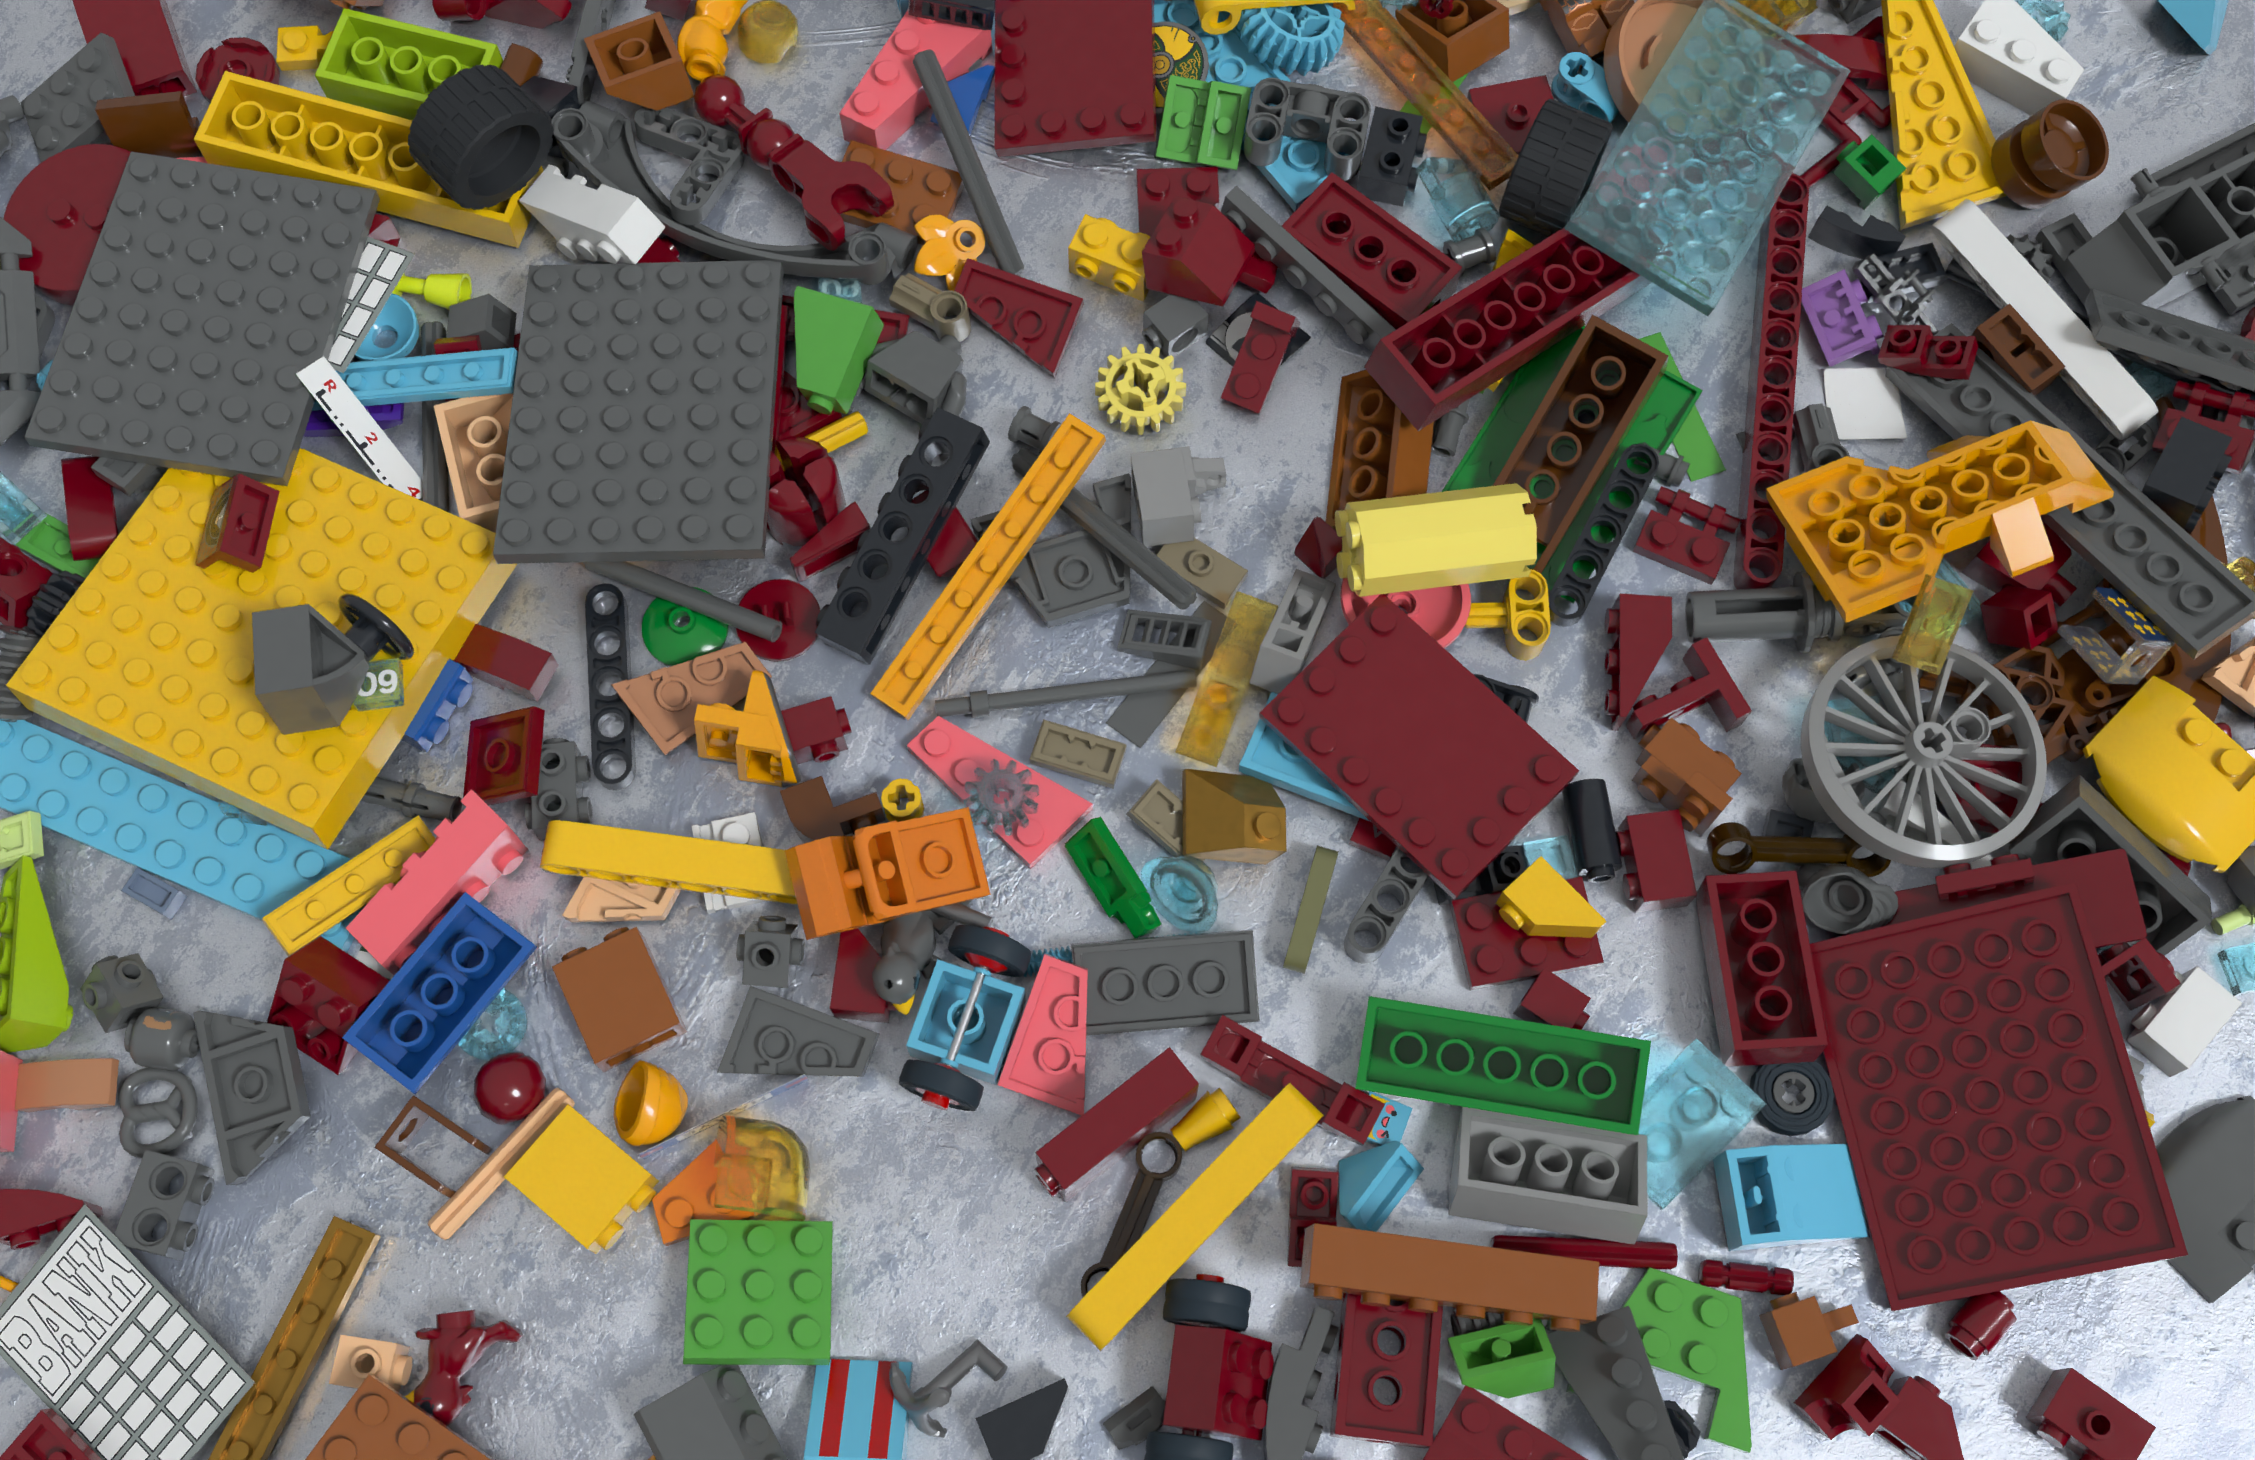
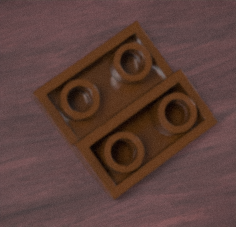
[95,91,203,158]

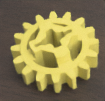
[1095,344,1186,435]

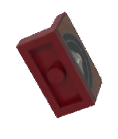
[195,473,280,573]

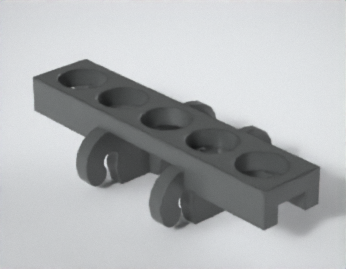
[1852,253,1939,335]

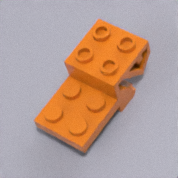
[785,807,991,940]

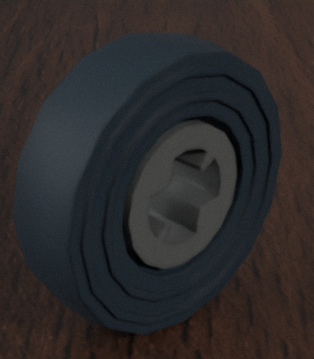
[1748,1062,1834,1136]

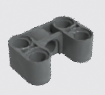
[1244,78,1371,181]

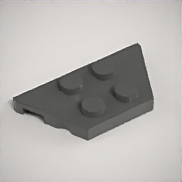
[193,1011,311,1185]

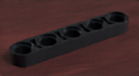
[1548,444,1659,627]
[585,583,636,790]

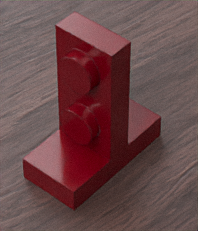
[1221,301,1300,414]
[1625,637,1752,739]

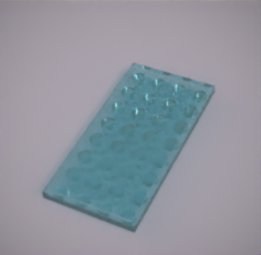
[1564,0,1851,316]

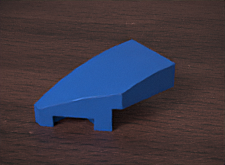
[930,65,995,136]

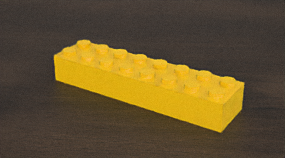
[194,71,543,248]

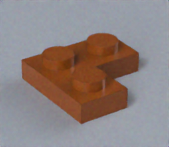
[1632,755,1733,836]

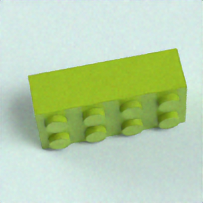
[315,8,503,120]

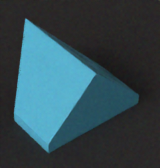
[2158,0,2229,55]

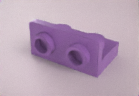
[1801,269,1884,367]

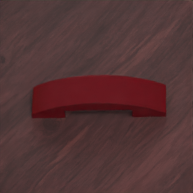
[1759,34,1888,90]
[1200,1015,1385,1146]

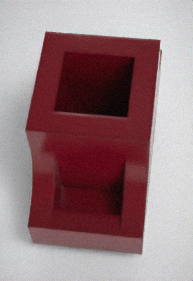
[1793,1334,1901,1440]

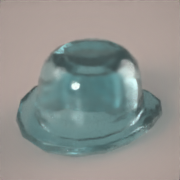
[1141,855,1218,934]

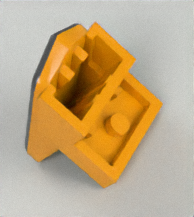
[694,670,802,787]

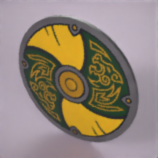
[1155,21,1209,114]

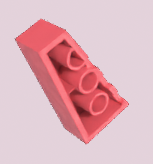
[839,10,992,150]

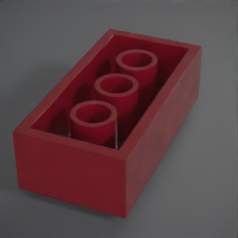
[1695,871,1828,1067]

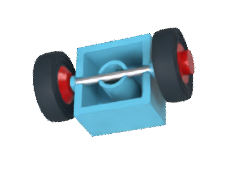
[899,925,1031,1111]

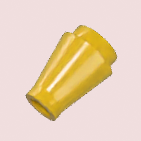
[1170,1087,1241,1152]

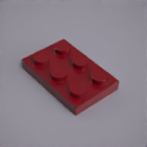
[1449,877,1604,991]

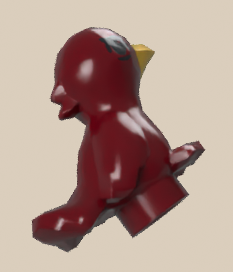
[405,1310,523,1426]

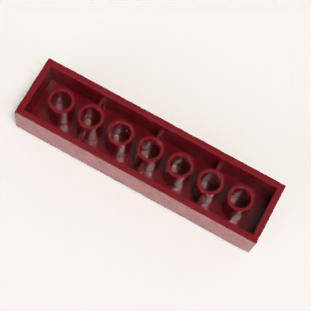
[1364,195,1672,431]

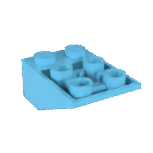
[1713,1144,1869,1252]

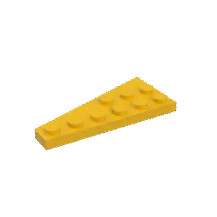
[1881,0,2007,230]

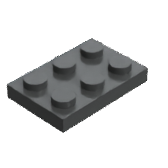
[20,33,135,163]

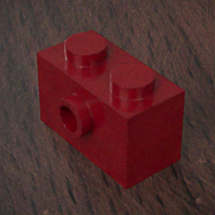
[2026,1368,2156,1460]

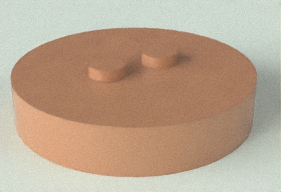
[1604,0,1764,150]

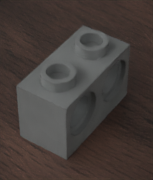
[114,1150,215,1261]

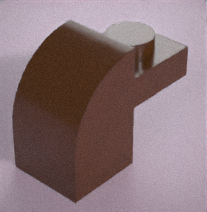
[780,776,886,843]

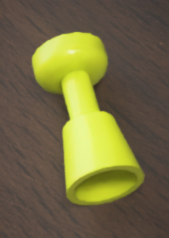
[392,272,472,310]

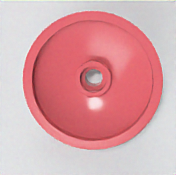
[1340,578,1471,649]

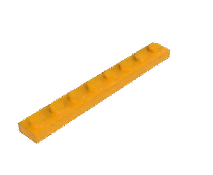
[870,413,1106,721]

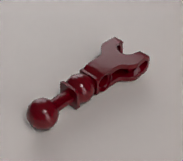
[693,74,894,251]

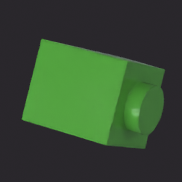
[1448,1318,1556,1399]

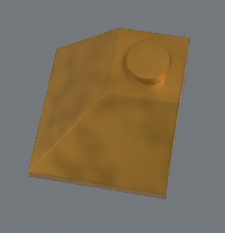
[1182,769,1287,865]

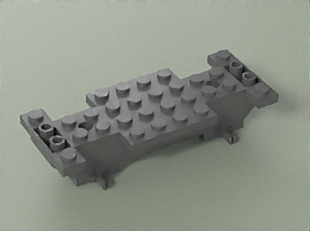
[2035,123,2255,367]

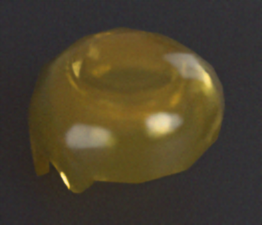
[737,0,798,63]

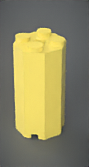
[1335,483,1537,597]

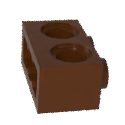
[1971,303,2066,397]

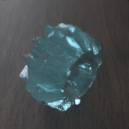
[963,759,1039,836]

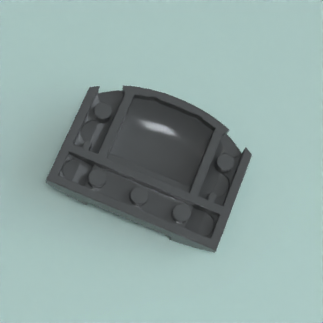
[2156,1096,2255,1303]

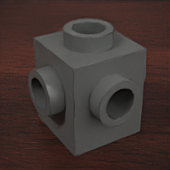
[736,916,805,988]
[80,953,163,1033]

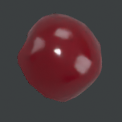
[473,1052,546,1125]

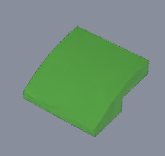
[1154,75,1251,171]

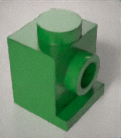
[1833,134,1906,210]

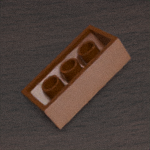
[1326,369,1434,531]

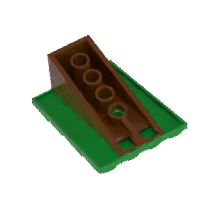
[1442,314,1703,604]

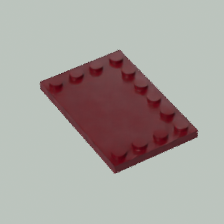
[994,0,1156,157]
[1259,594,1579,900]

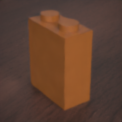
[552,927,687,1072]

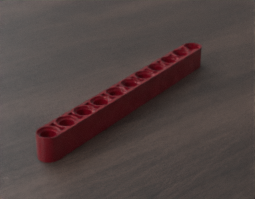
[1733,173,1809,589]

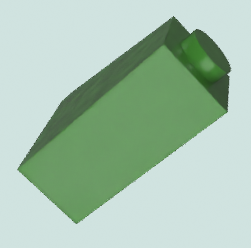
[794,286,884,414]

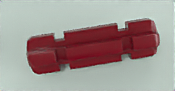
[1699,1259,1794,1295]

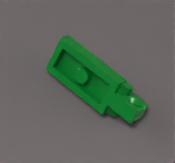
[1065,817,1162,939]

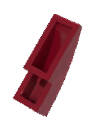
[454,624,559,702]

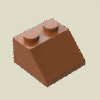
[1395,0,1510,85]
[584,11,694,111]

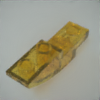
[1175,591,1278,768]

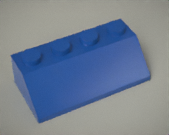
[342,892,537,1094]

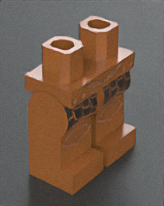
[1539,0,1635,70]

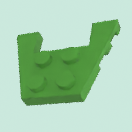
[1566,1267,1752,1454]

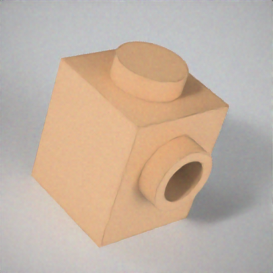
[329,1335,412,1392]

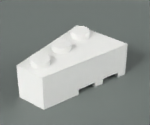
[1954,0,2085,116]
[519,164,665,265]

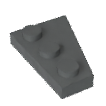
[717,986,880,1077]

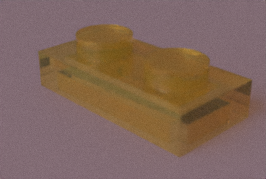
[1892,574,1974,675]

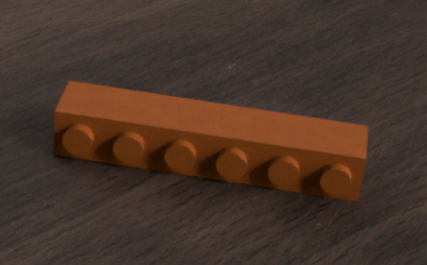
[1300,1223,1599,1332]

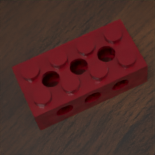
[1282,172,1462,330]
[1330,1293,1443,1449]

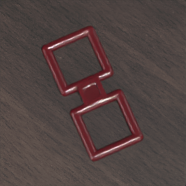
[1732,16,1891,188]

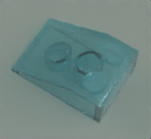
[1639,1038,1766,1210]

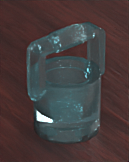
[1416,157,1500,242]

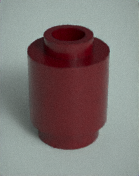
[1945,1291,2017,1361]

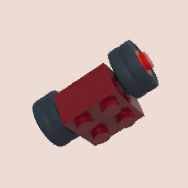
[1144,1274,1274,1460]

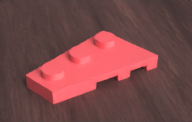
[997,953,1088,1115]

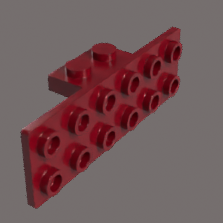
[1885,849,2147,948]

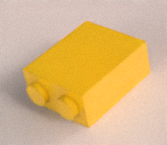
[504,1104,659,1254]

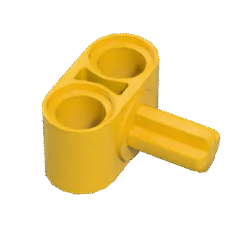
[1464,569,1551,661]

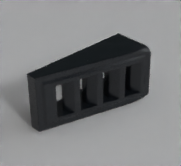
[908,0,994,30]

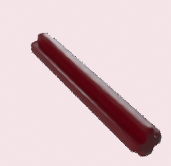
[1490,1235,1678,1270]

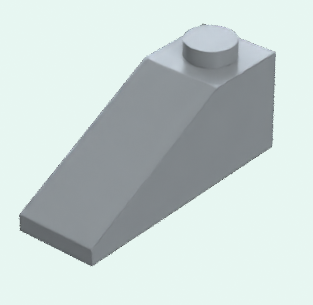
[1249,569,1336,694]

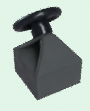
[252,593,414,735]

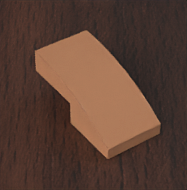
[15,1058,119,1113]

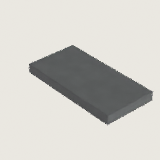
[1071,929,1260,1035]

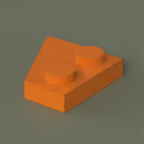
[652,1129,757,1246]

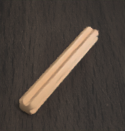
[428,1087,575,1240]

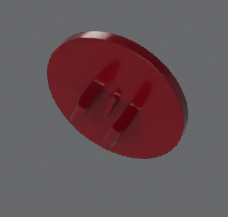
[736,579,821,662]

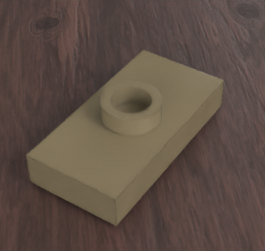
[1156,538,1248,609]
[1029,719,1127,789]
[1126,779,1205,873]

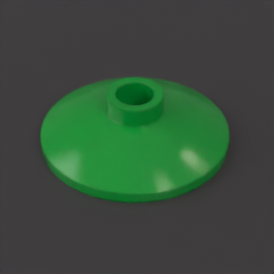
[642,587,729,667]

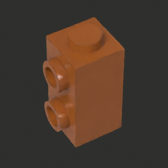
[1636,717,1742,793]

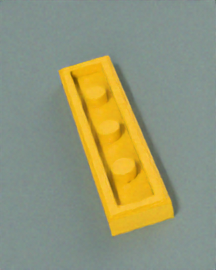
[261,815,436,957]

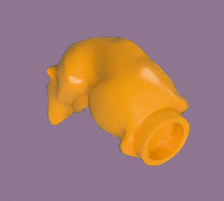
[677,0,748,81]

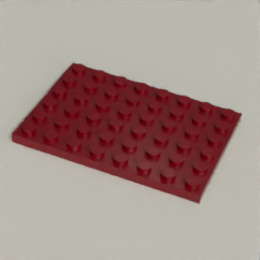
[1810,881,2188,1312]

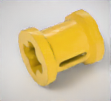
[881,778,924,822]

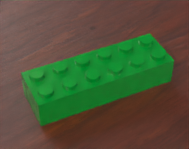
[1355,996,1651,1135]

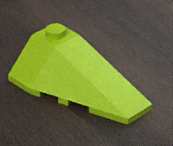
[0,855,73,1053]

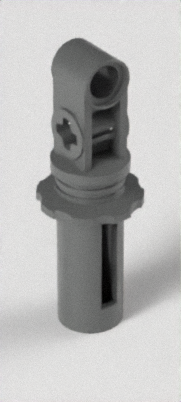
[1685,572,1932,653]

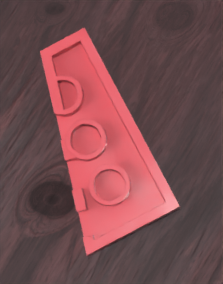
[907,716,1093,869]

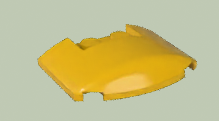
[2083,676,2255,873]

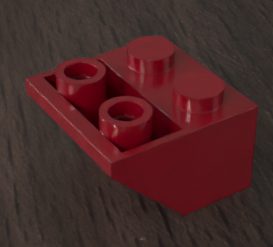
[267,936,390,1075]

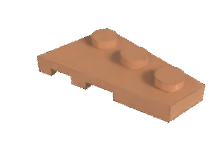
[611,642,772,756]

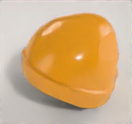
[613,1061,688,1146]

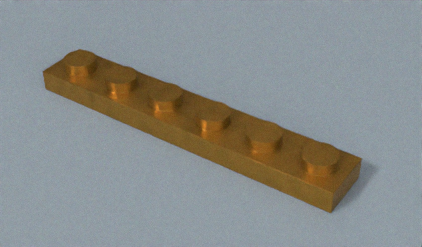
[208,1216,381,1460]

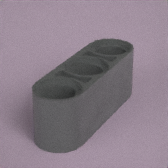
[1344,848,1428,964]

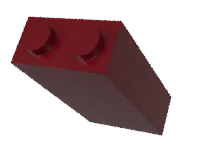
[72,0,197,97]
[1034,1047,1199,1202]

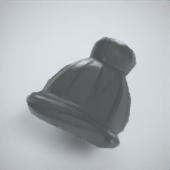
[1797,863,1898,935]

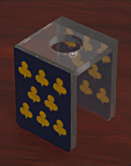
[2057,587,2175,685]

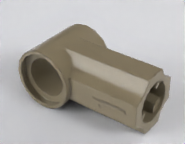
[889,273,971,342]

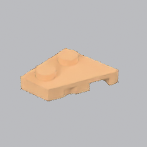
[562,877,681,922]

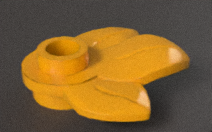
[914,215,985,291]

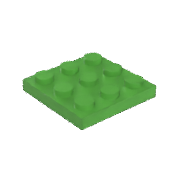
[683,1219,833,1365]

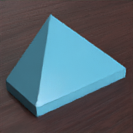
[1339,1140,1424,1232]

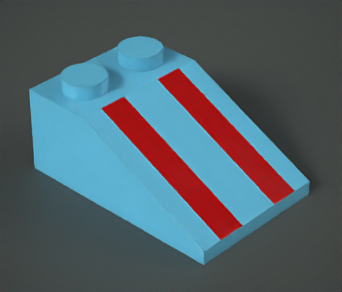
[804,1359,913,1460]

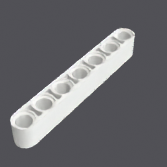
[1931,198,2158,440]

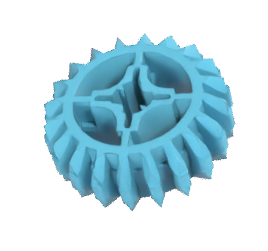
[1237,3,1345,76]

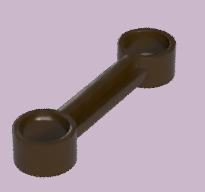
[1706,822,1891,877]
[1081,1132,1182,1298]

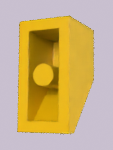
[1496,856,1606,938]

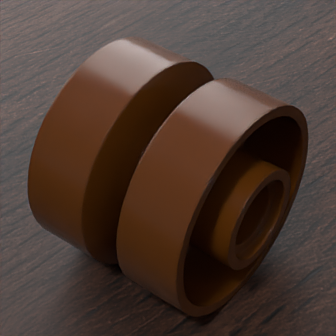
[1991,99,2109,209]

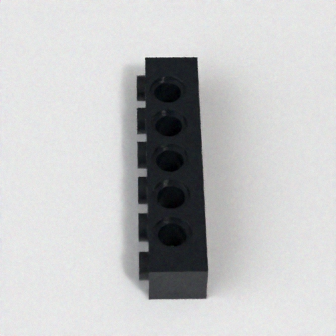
[814,407,990,665]

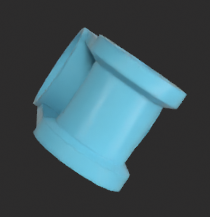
[1551,52,1620,123]

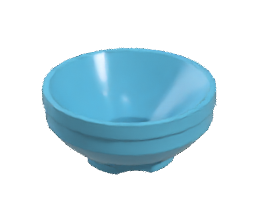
[354,293,419,361]

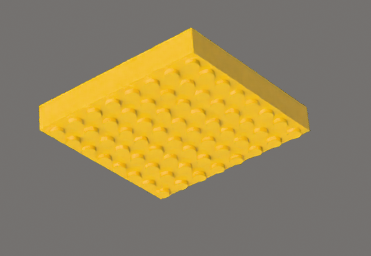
[6,448,517,850]

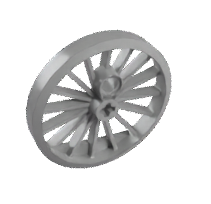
[1801,635,2047,868]

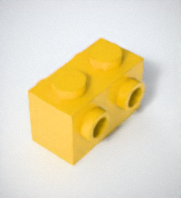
[1068,214,1150,302]

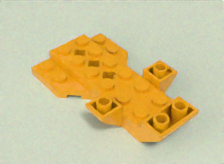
[1766,420,2114,623]

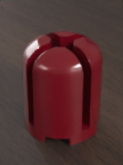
[767,436,846,546]

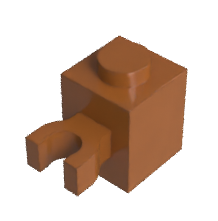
[1759,1292,1859,1370]

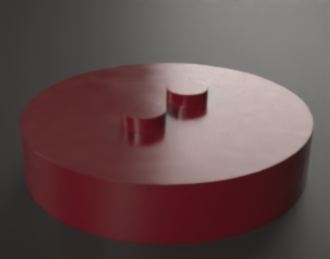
[3,144,131,306]

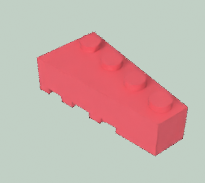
[346,789,528,975]

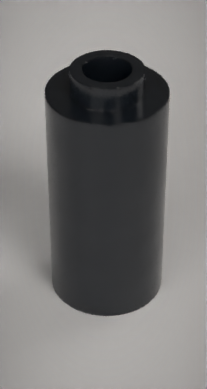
[1562,779,1623,883]

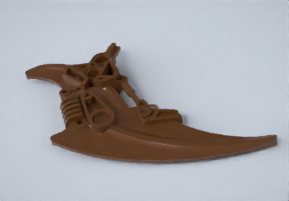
[1917,396,2231,844]

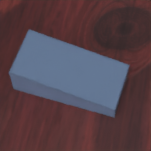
[121,867,188,920]

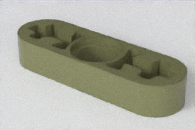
[1283,845,1339,974]

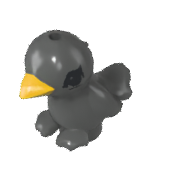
[872,911,942,1015]

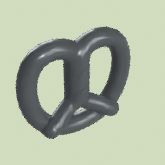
[119,1067,198,1158]

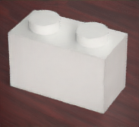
[2126,966,2242,1077]

